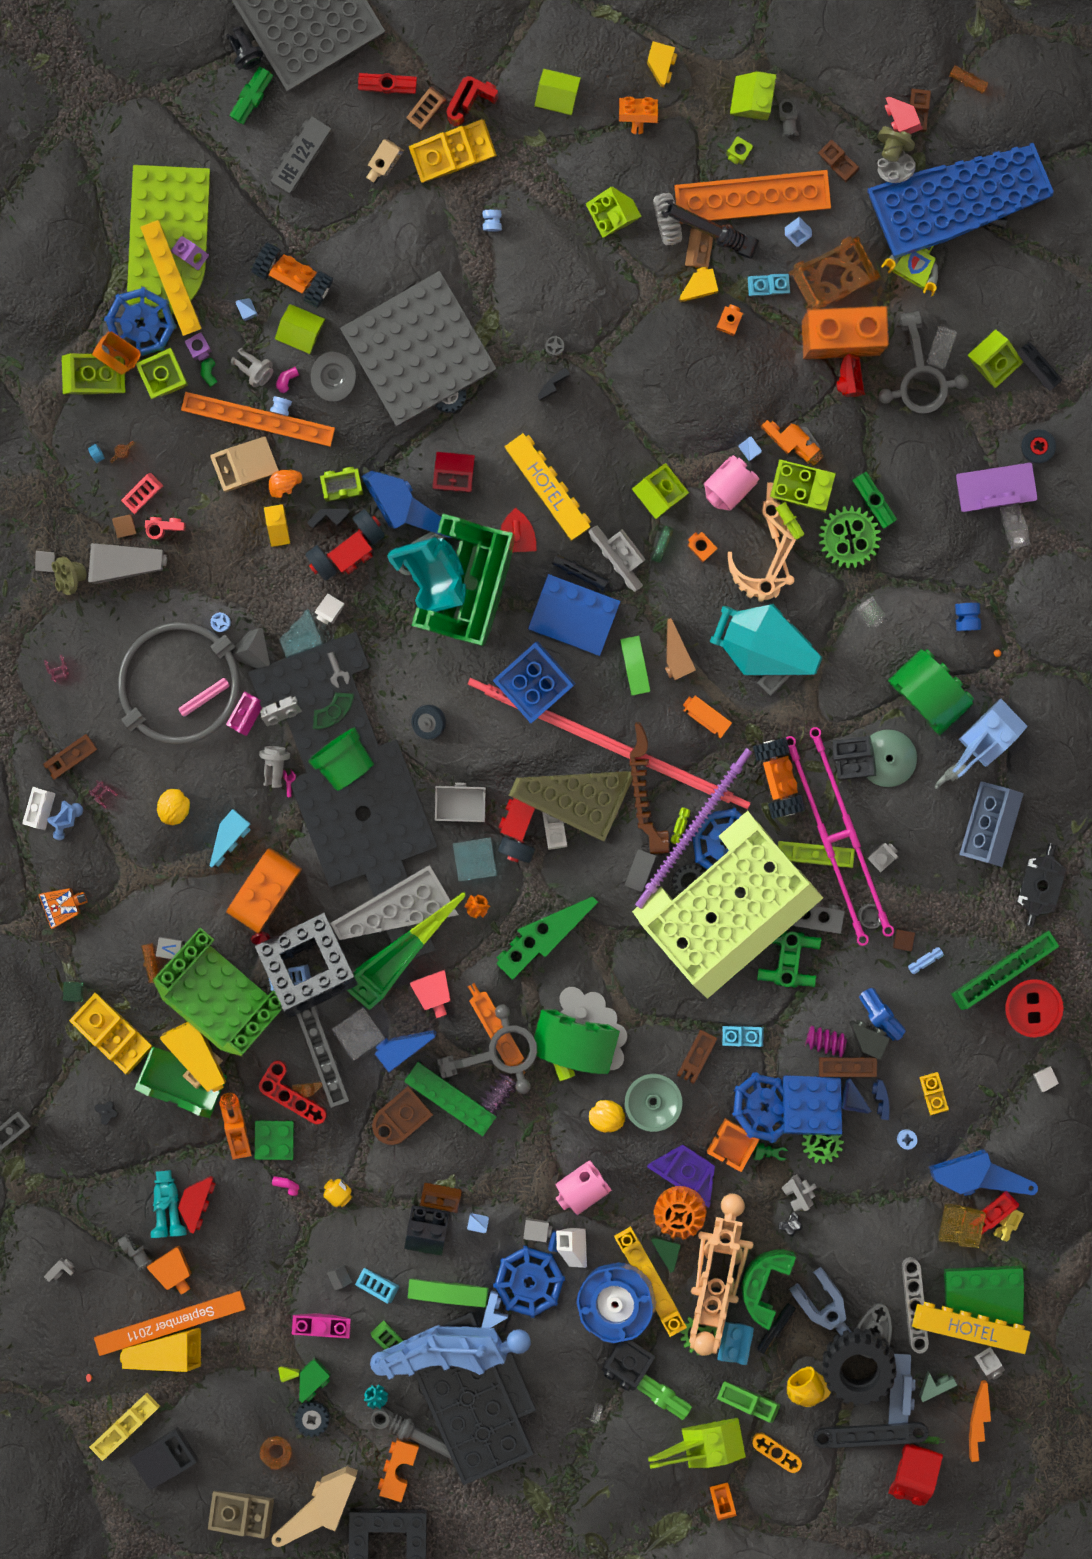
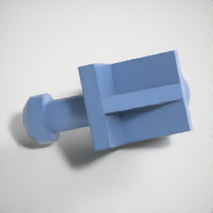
[47,801,83,840]

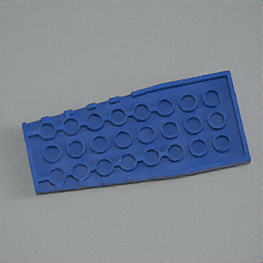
[867,143,1054,259]

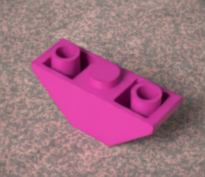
[292,1313,351,1338]

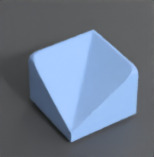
[785,217,812,247]
[236,298,258,321]
[739,437,762,461]
[467,1213,489,1233]

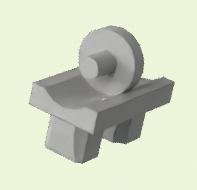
[782,1174,816,1211]

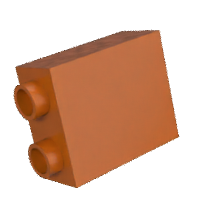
[802,307,888,359]

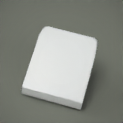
[1033,1066,1059,1092]

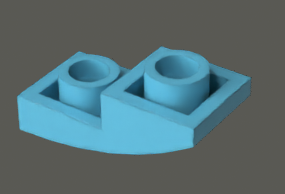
[747,274,790,296]
[722,1026,764,1047]

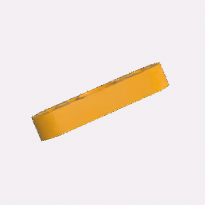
[752,1433,802,1473]

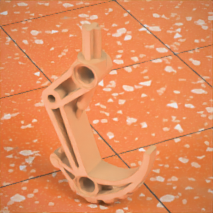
[728,483,796,602]

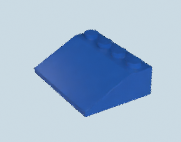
[528,574,620,656]

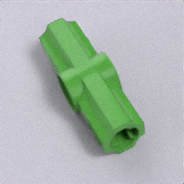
[637,1374,692,1420]

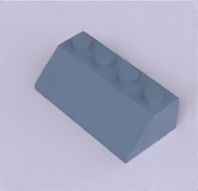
[959,781,1024,867]

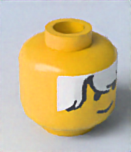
[323,1179,352,1207]

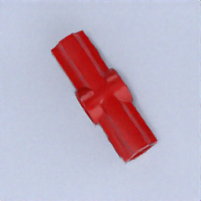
[358,73,417,94]

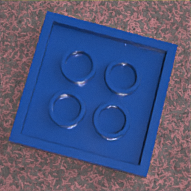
[783,1076,842,1136]

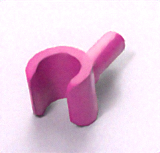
[283,769,296,797]

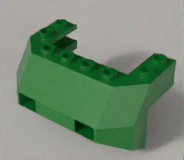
[412,514,515,646]

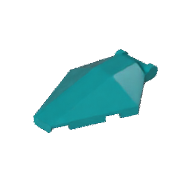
[710,604,822,675]

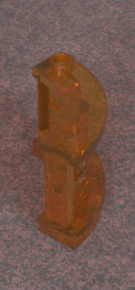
[788,236,881,311]

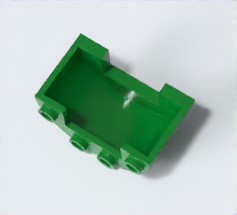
[887,649,974,736]
[742,1249,796,1330]

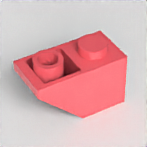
[885,97,923,134]

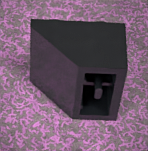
[404,1205,450,1256]

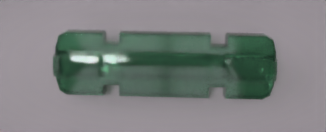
[652,526,674,563]

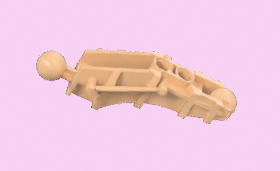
[689,1194,753,1356]

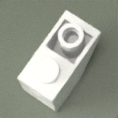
[315,594,345,624]
[556,1228,587,1268]

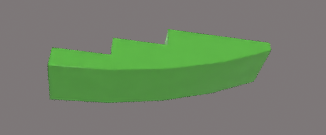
[408,1279,489,1307]

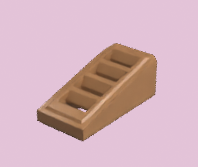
[406,87,446,130]

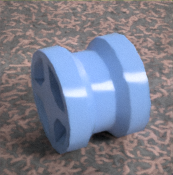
[270,396,292,416]
[210,613,231,632]
[897,1129,917,1150]

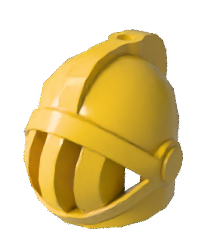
[787,1367,831,1407]

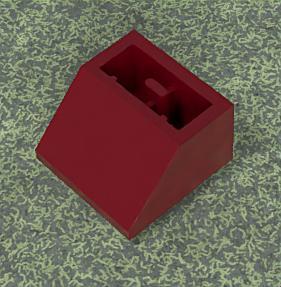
[433,452,475,494]

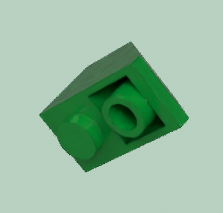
[299,1357,331,1403]

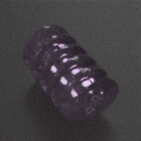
[480,1073,517,1116]

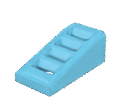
[355,1268,400,1304]

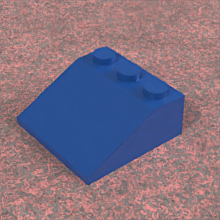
[493,641,576,723]
[375,1030,436,1072]

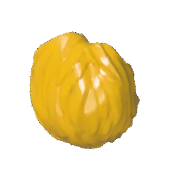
[157,789,190,825]
[589,1100,625,1133]

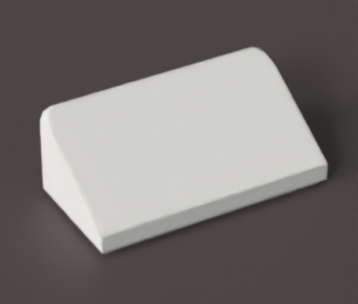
[23,787,55,830]

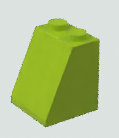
[730,72,776,121]

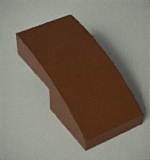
[909,89,931,132]
[818,139,860,183]

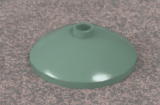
[867,730,917,787]
[625,1074,682,1132]

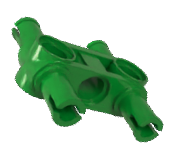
[757,931,821,988]

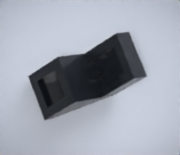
[307,509,351,529]

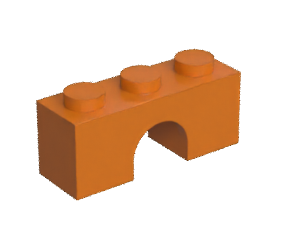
[377,1437,419,1502]

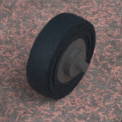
[411,705,446,739]

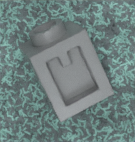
[867,843,898,872]
[44,1258,75,1282]
[975,1347,1005,1380]

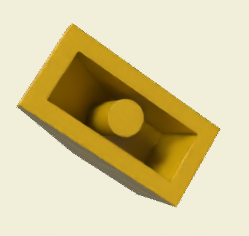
[679,267,718,302]
[264,504,291,547]

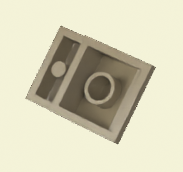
[208,1491,274,1539]

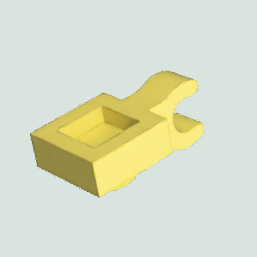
[994,1210,1024,1242]

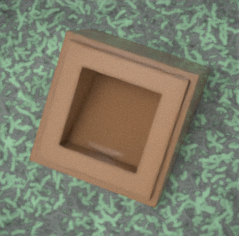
[112,514,136,538]

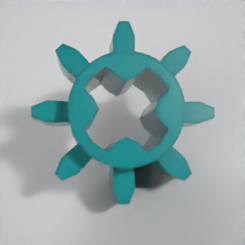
[364,1385,388,1409]

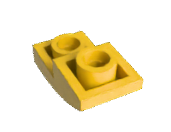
[919,1072,949,1116]

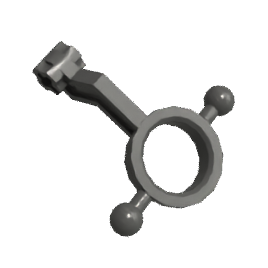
[878,311,969,413]
[437,1004,537,1094]

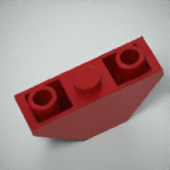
[178,1176,216,1234]

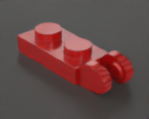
[969,1191,1020,1235]

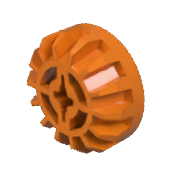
[654,1186,707,1240]

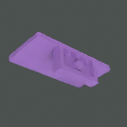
[956,463,1037,512]

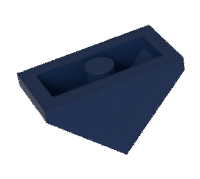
[841,1078,871,1113]

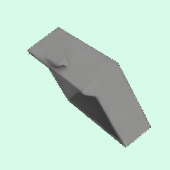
[435,783,486,822]

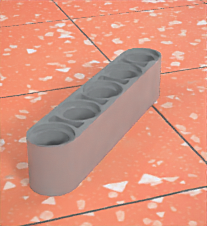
[902,1257,929,1353]

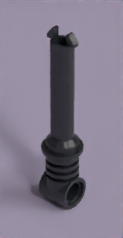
[661,199,759,259]

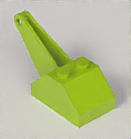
[648,1418,746,1468]

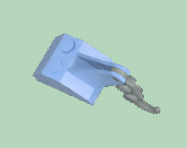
[935,699,1027,789]

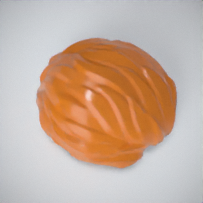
[269,470,302,498]

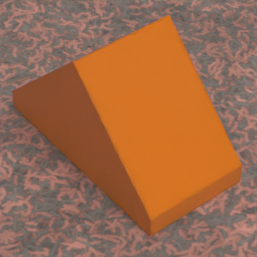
[710,1483,737,1521]

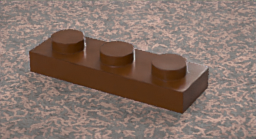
[819,1057,877,1077]

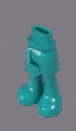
[151,1170,187,1238]

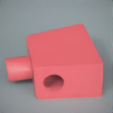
[410,970,450,1018]

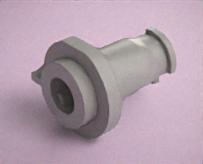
[231,348,273,387]
[259,746,290,788]

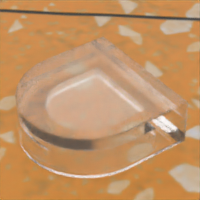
[590,1403,603,1424]

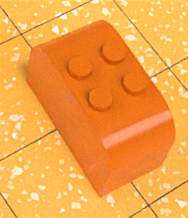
[226,848,302,934]

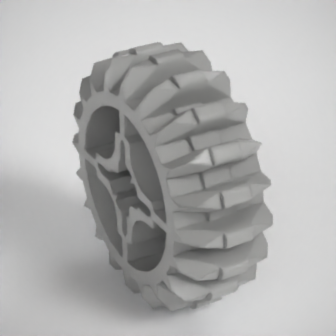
[653,193,682,245]

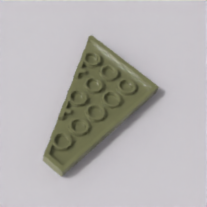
[509,771,633,841]

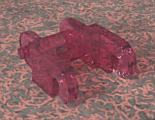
[44,654,69,683]
[89,781,118,809]

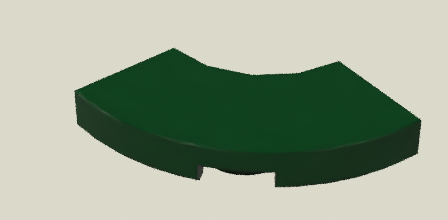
[313,692,355,729]

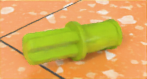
[775,502,804,540]

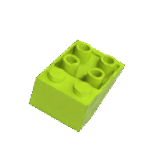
[770,459,836,513]

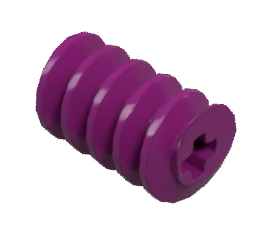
[805,1026,847,1058]

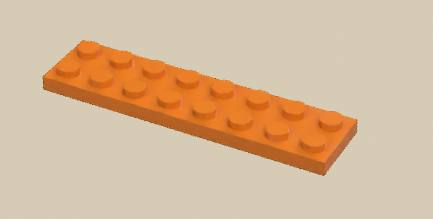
[674,170,831,224]

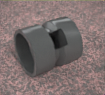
[857,903,881,929]

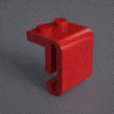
[447,76,498,126]
[888,1443,943,1506]

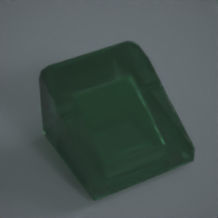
[63,982,83,1002]

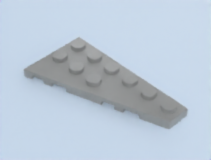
[330,865,459,940]

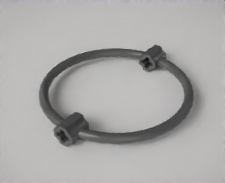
[118,622,239,744]

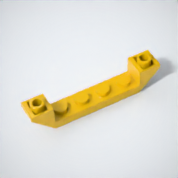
[614,1226,687,1337]

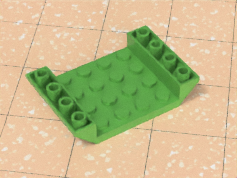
[153,928,283,1056]

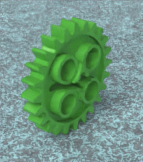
[818,506,881,569]

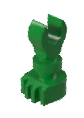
[753,1142,788,1161]

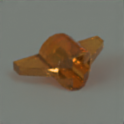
[110,441,135,463]
[292,1082,323,1097]

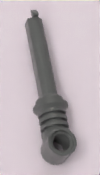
[371,1406,451,1459]

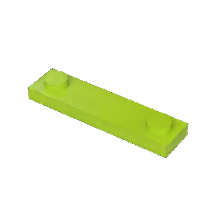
[778,841,855,868]

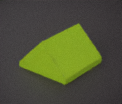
[534,69,581,115]
[275,304,325,354]

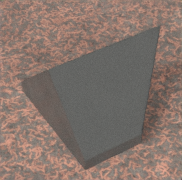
[231,628,270,669]

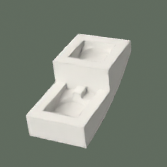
[542,812,567,850]

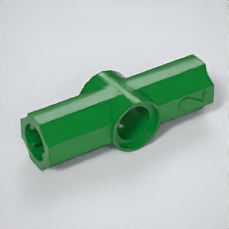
[229,67,273,125]
[852,472,897,529]

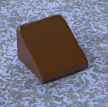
[893,929,915,952]

